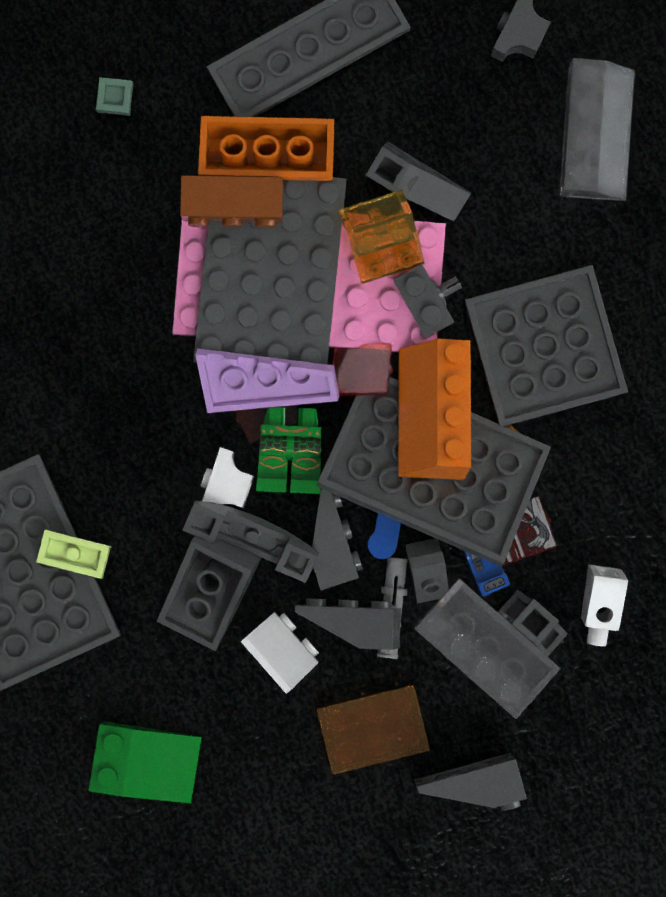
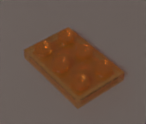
[317,685,430,775]

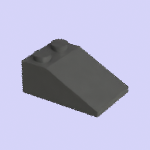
[157,536,262,651]
[414,753,527,811]

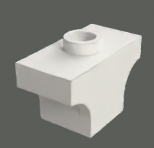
[201,447,254,508]

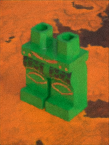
[256,407,321,494]

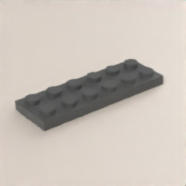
[207,0,411,117]

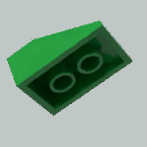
[89,721,202,804]

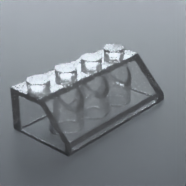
[560,58,635,201]
[414,579,561,719]

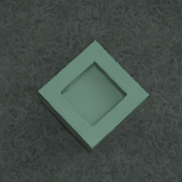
[96,77,133,116]

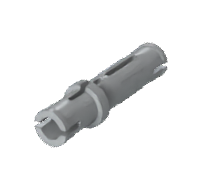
[377,557,408,659]

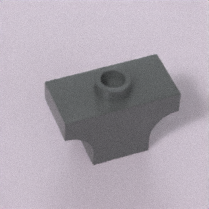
[491,0,551,62]
[405,538,450,604]
[495,589,568,659]

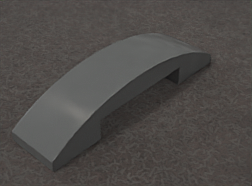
[182,500,319,583]

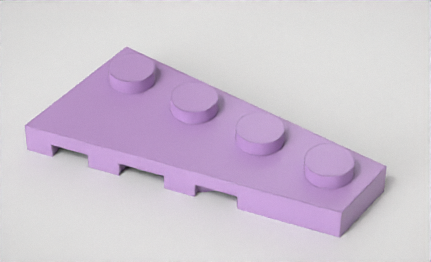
[195,348,339,413]

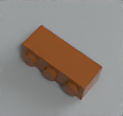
[180,176,283,228]

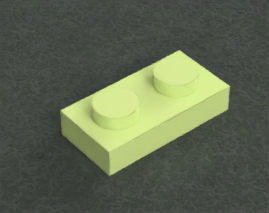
[36,530,111,579]

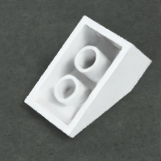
[241,612,319,694]

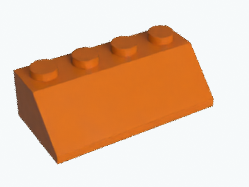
[198,116,334,181]
[398,339,471,480]

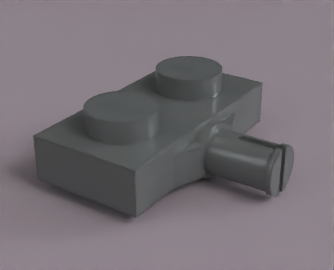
[393,264,462,339]

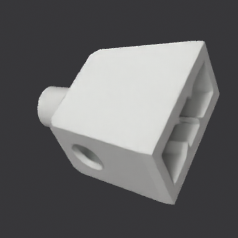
[581,564,628,646]

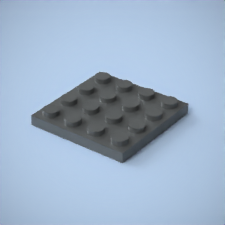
[464,265,628,427]

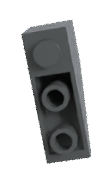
[366,141,471,221]
[312,488,363,590]
[295,598,401,650]

